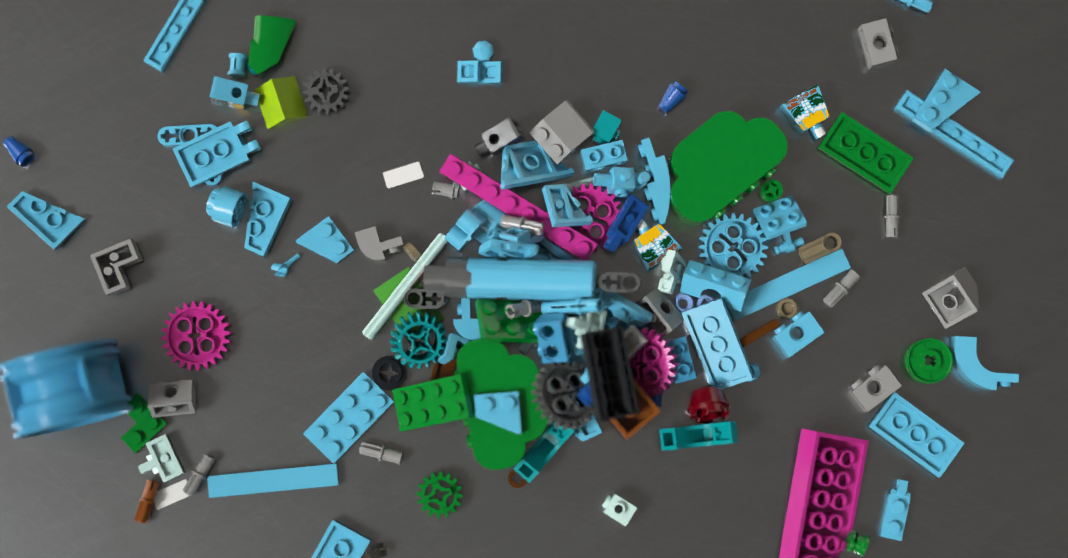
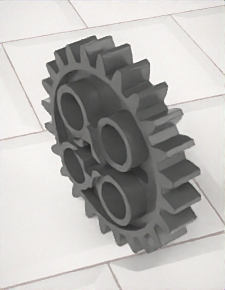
[531,361,595,430]

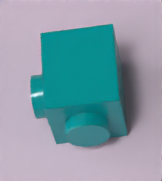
[591,110,622,145]

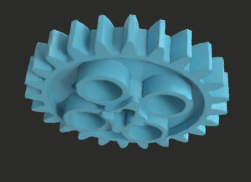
[698,213,768,278]

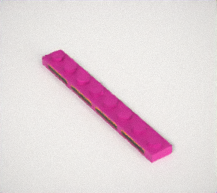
[439,153,598,260]

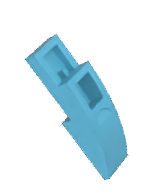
[638,137,670,224]

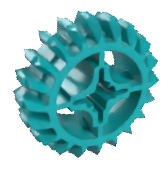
[389,311,448,369]

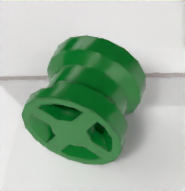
[760,179,783,202]
[845,530,870,556]

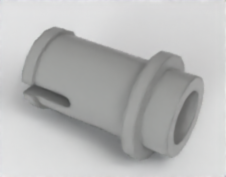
[432,181,460,200]

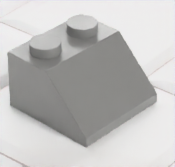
[529,100,595,165]

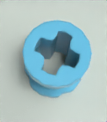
[227,53,248,78]

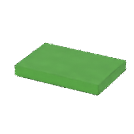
[373,267,445,343]

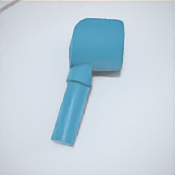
[271,253,300,277]

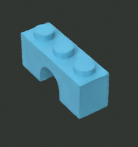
[680,260,751,312]

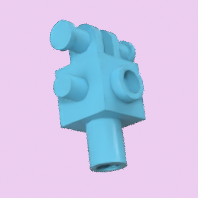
[593,167,650,197]

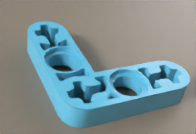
[157,124,223,187]

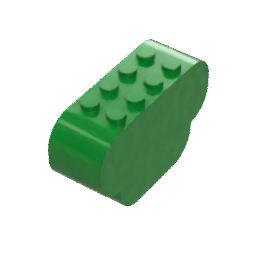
[669,111,788,226]
[454,339,547,470]

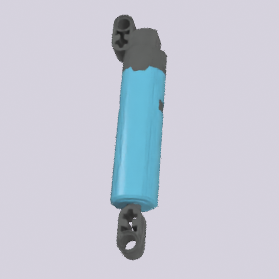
[404,257,642,309]

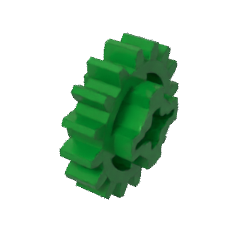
[416,471,463,519]

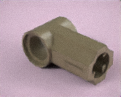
[797,233,842,265]

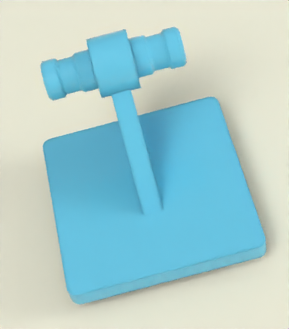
[753,195,807,255]

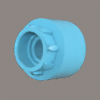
[206,186,247,228]

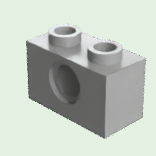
[858,18,899,69]
[636,286,684,338]
[849,365,902,412]
[148,380,196,418]

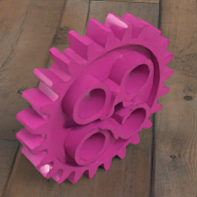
[571,183,620,252]
[160,301,232,371]
[629,327,679,398]

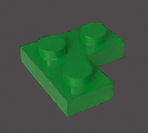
[121,393,168,454]

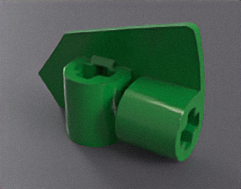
[248,15,296,75]

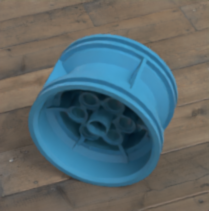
[0,339,134,439]

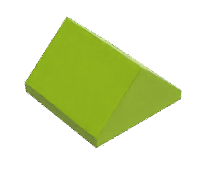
[254,76,308,130]

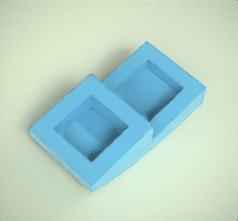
[457,60,503,84]
[500,226,544,244]

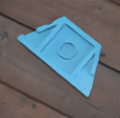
[501,140,575,190]

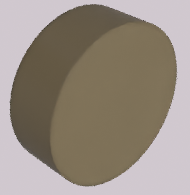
[403,242,422,262]
[776,298,798,320]

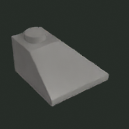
[922,266,980,329]

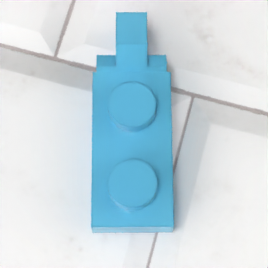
[596,290,653,329]
[879,479,911,541]

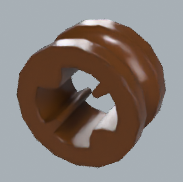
[508,469,527,488]

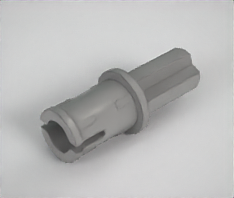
[884,195,901,237]
[500,214,544,235]
[823,269,861,308]
[506,299,544,318]
[359,442,403,465]
[183,454,216,496]

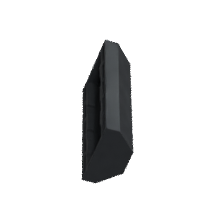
[580,326,639,422]

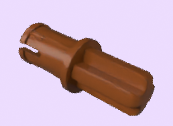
[134,480,160,524]

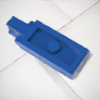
[603,194,649,252]

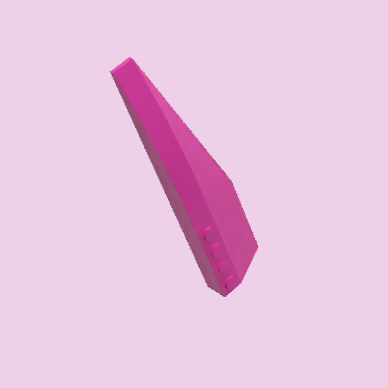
[779,429,869,558]

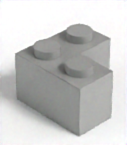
[90,239,143,297]

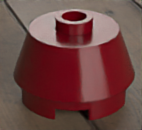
[687,386,731,423]

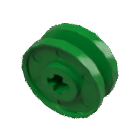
[904,338,953,384]

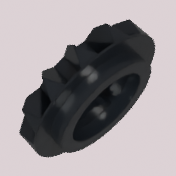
[372,356,406,390]

